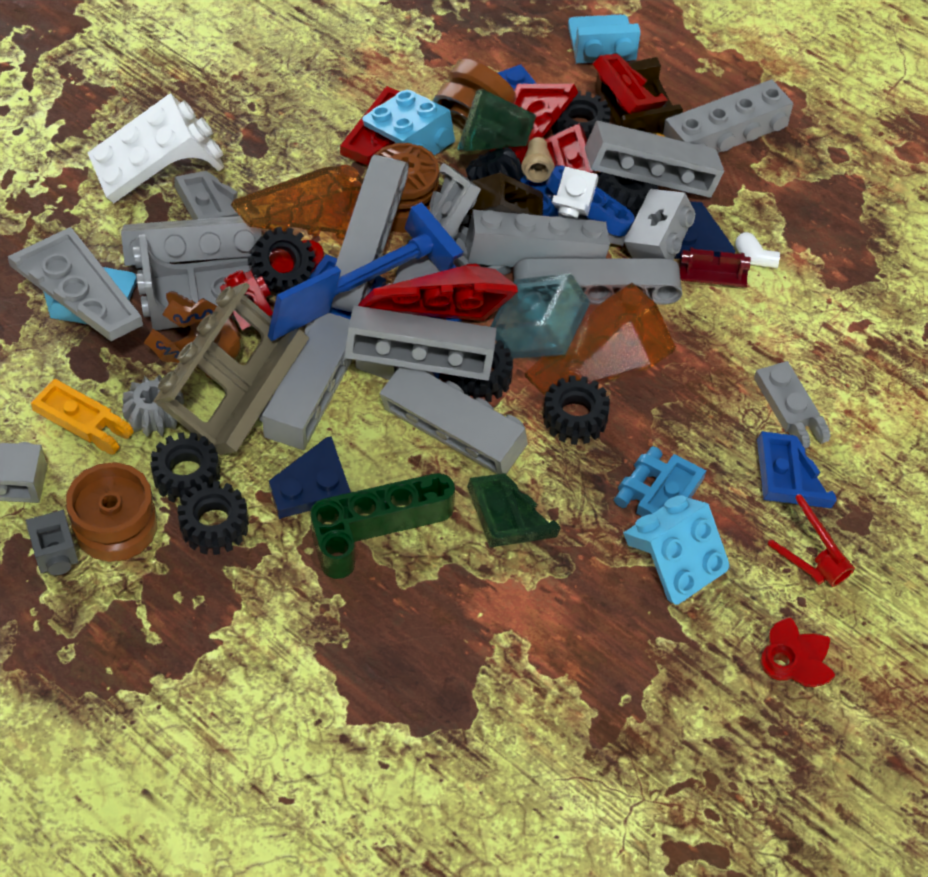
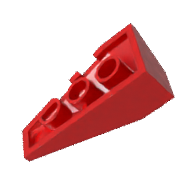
[358,264,518,321]

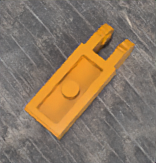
[31,379,134,455]

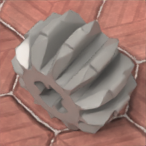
[122,374,184,437]

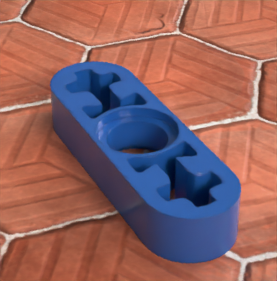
[547,166,635,237]

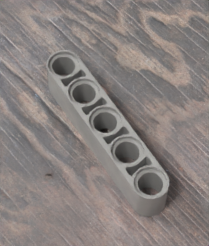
[331,155,408,313]
[513,258,682,305]

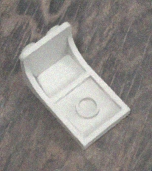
[88,93,224,203]

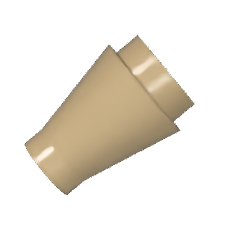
[522,137,555,183]

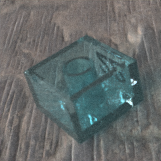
[490,273,591,359]

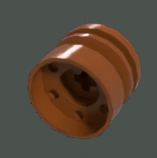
[374,143,439,233]

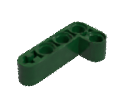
[310,473,455,579]

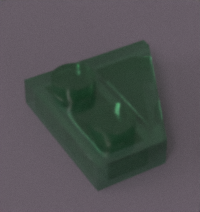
[457,89,536,152]
[467,473,560,547]

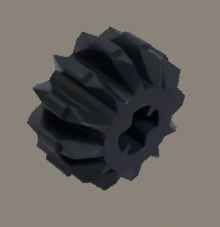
[465,148,524,181]

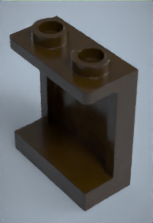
[595,57,683,135]

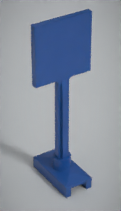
[268,202,464,341]

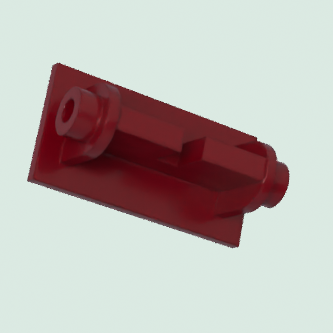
[680,247,751,288]

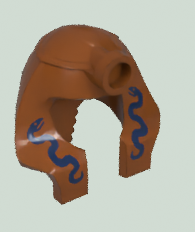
[144,291,241,380]

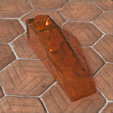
[231,165,364,240]
[525,283,676,396]

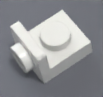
[552,166,599,219]

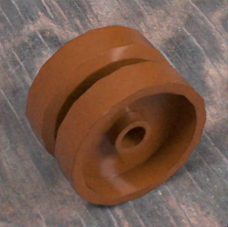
[433,59,517,139]
[66,462,157,562]

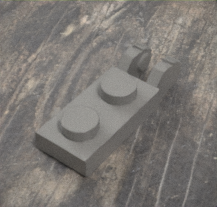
[754,361,831,448]

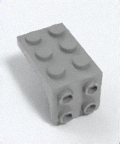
[133,234,258,330]

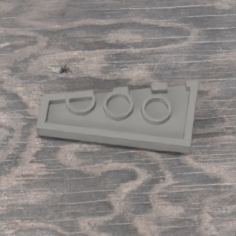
[8,227,143,341]

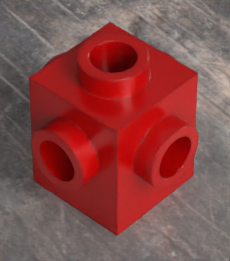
[220,270,273,330]

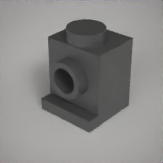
[26,509,79,575]

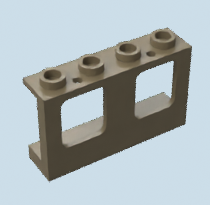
[153,283,309,455]

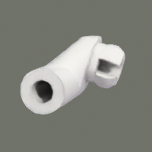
[735,232,780,268]

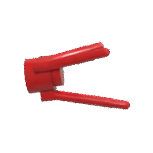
[768,494,855,587]

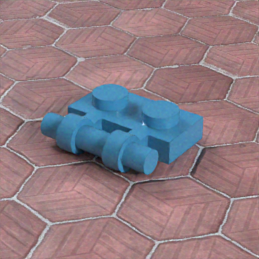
[614,446,706,517]

